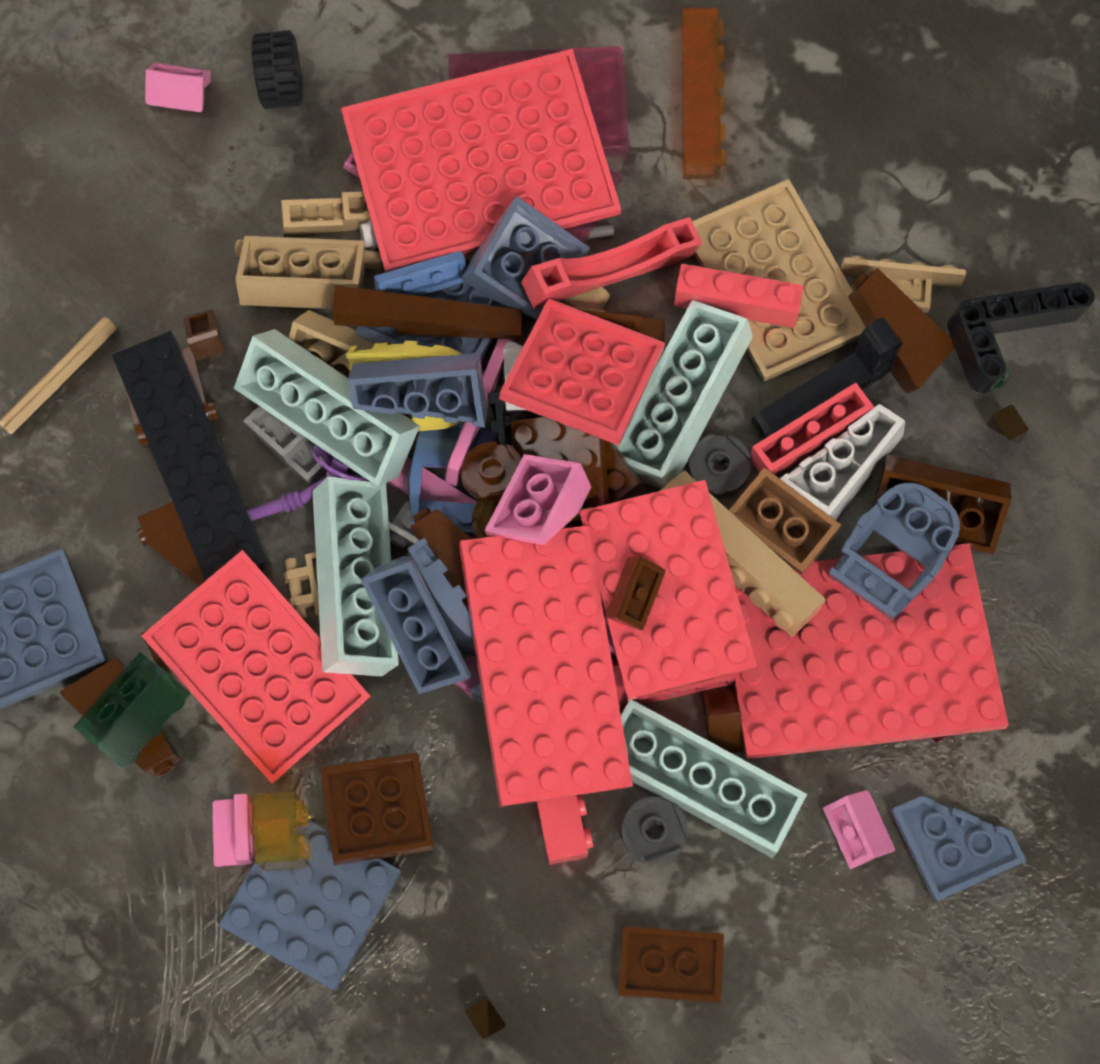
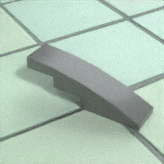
[243,406,327,487]

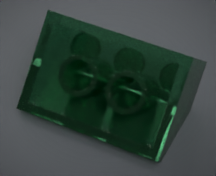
[74,652,191,770]

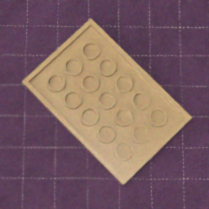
[692,179,866,382]

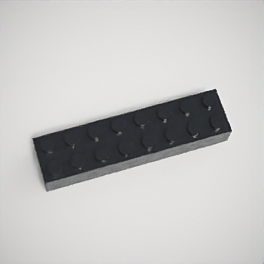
[112,330,272,581]

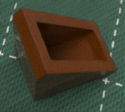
[183,309,226,361]
[701,687,742,753]

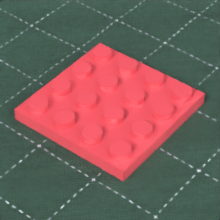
[499,298,665,446]

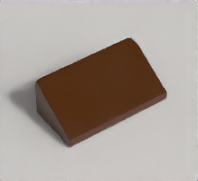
[606,556,666,631]

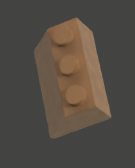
[729,467,841,574]

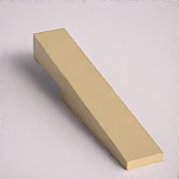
[281,192,371,238]

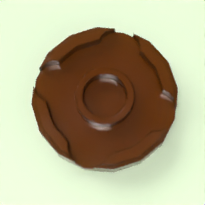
[460,442,521,501]

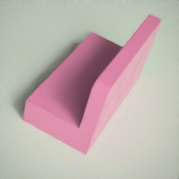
[145,63,211,112]
[823,790,895,869]
[212,794,254,867]

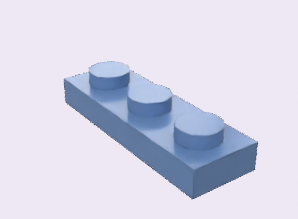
[374,251,466,296]

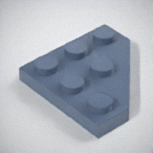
[890,796,1027,903]

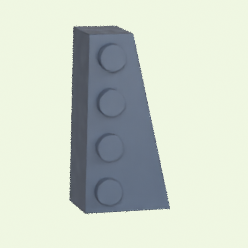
[348,353,488,428]

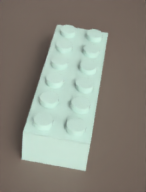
[615,300,753,490]
[234,329,420,487]
[312,477,399,676]
[621,700,807,858]

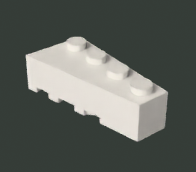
[780,404,905,520]

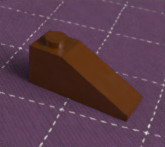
[137,502,205,588]

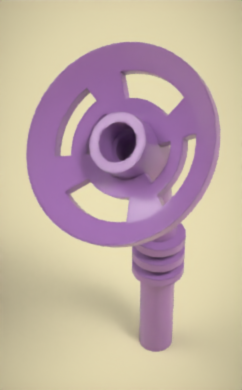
[249,445,367,520]

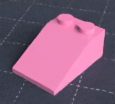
[485,454,591,545]

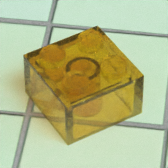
[253,791,311,872]

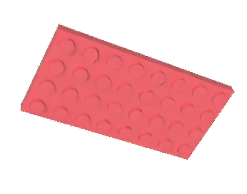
[459,526,633,807]

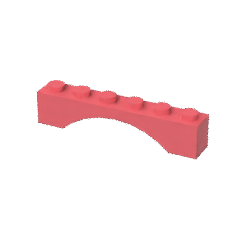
[521,217,703,309]

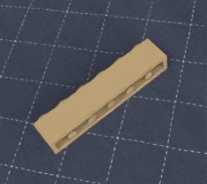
[660,470,826,637]

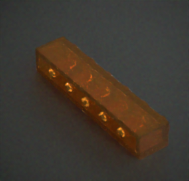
[682,8,726,179]

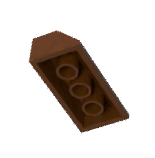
[873,454,1012,554]

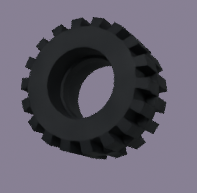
[251,30,303,109]

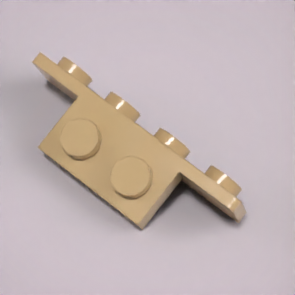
[840,256,966,313]

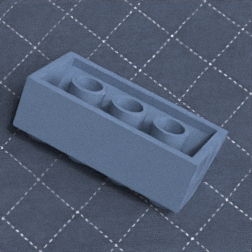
[361,556,472,694]

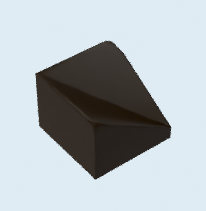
[987,404,1028,443]
[466,996,506,1041]

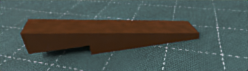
[333,285,522,340]

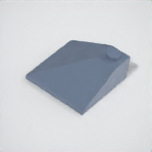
[461,196,590,320]

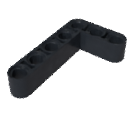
[947,282,1095,393]
[751,317,903,439]

